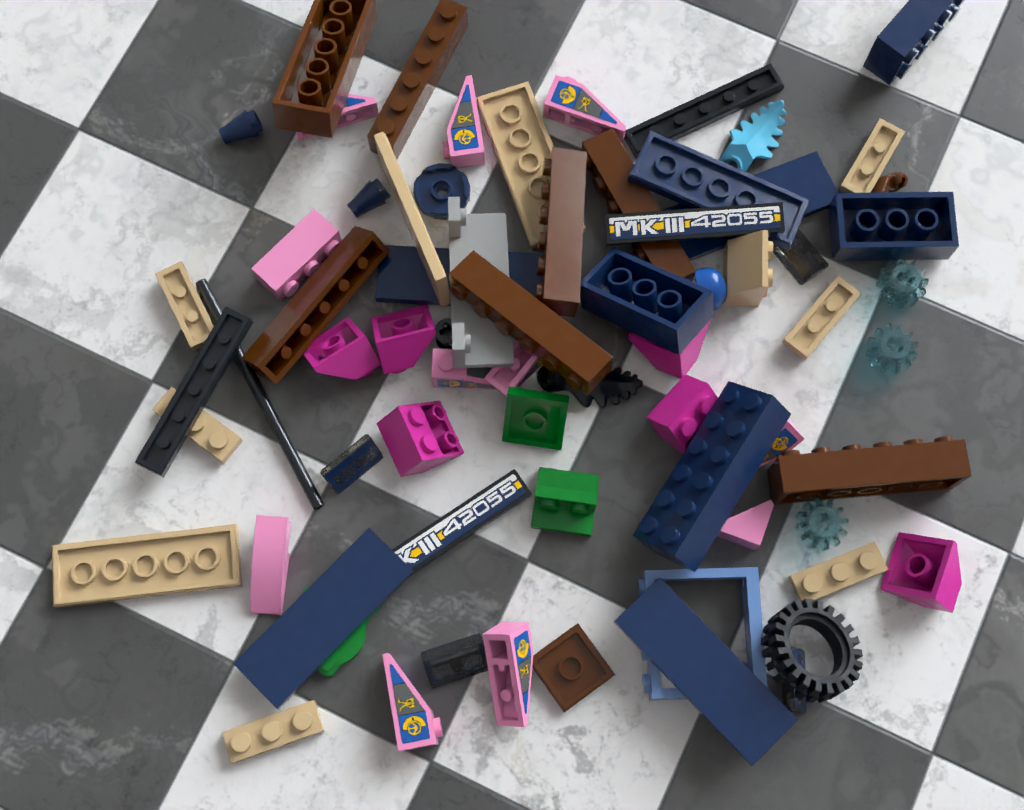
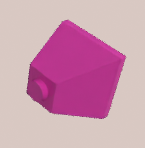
[371,305,436,374]
[303,317,381,380]
[628,320,711,379]
[880,532,962,613]

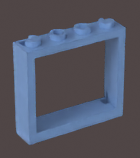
[638,567,767,700]

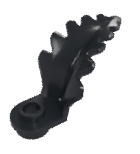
[537,365,643,408]

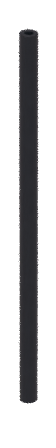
[195,279,325,510]

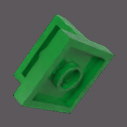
[502,386,569,450]
[531,467,600,537]

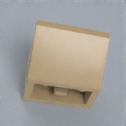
[723,230,773,307]

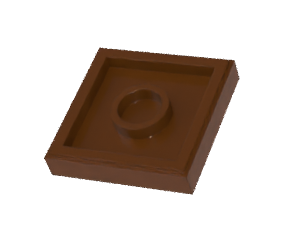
[532,623,615,713]

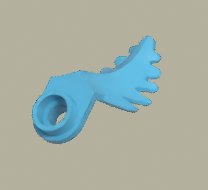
[719,100,786,172]

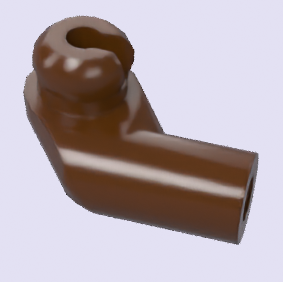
[873,172,908,192]

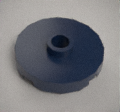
[413,163,471,220]

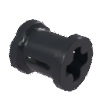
[435,318,452,349]

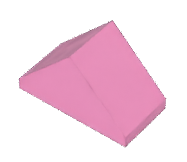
[717,500,774,551]

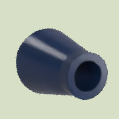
[219,110,264,145]
[347,178,391,218]

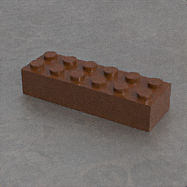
[272,0,377,138]
[767,436,972,505]

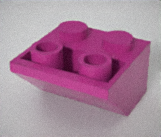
[646,374,718,455]
[376,401,464,477]

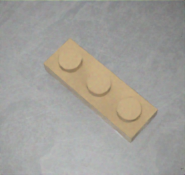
[839,118,906,193]
[155,261,214,351]
[782,276,861,360]
[152,386,243,464]
[789,541,888,601]
[222,700,325,764]

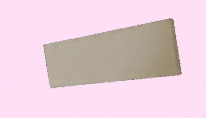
[476,81,586,250]
[374,132,451,307]
[52,524,242,608]

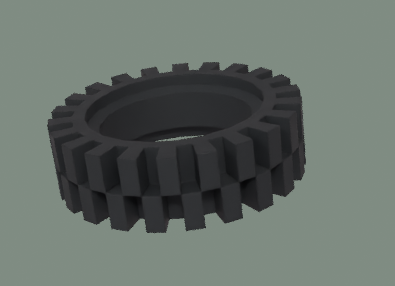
[761,599,863,703]

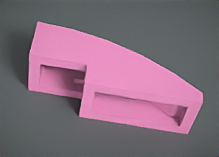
[250,515,292,616]

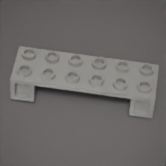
[448,197,514,368]

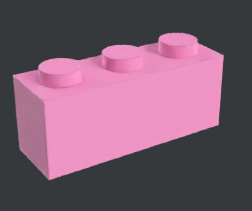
[251,209,342,301]

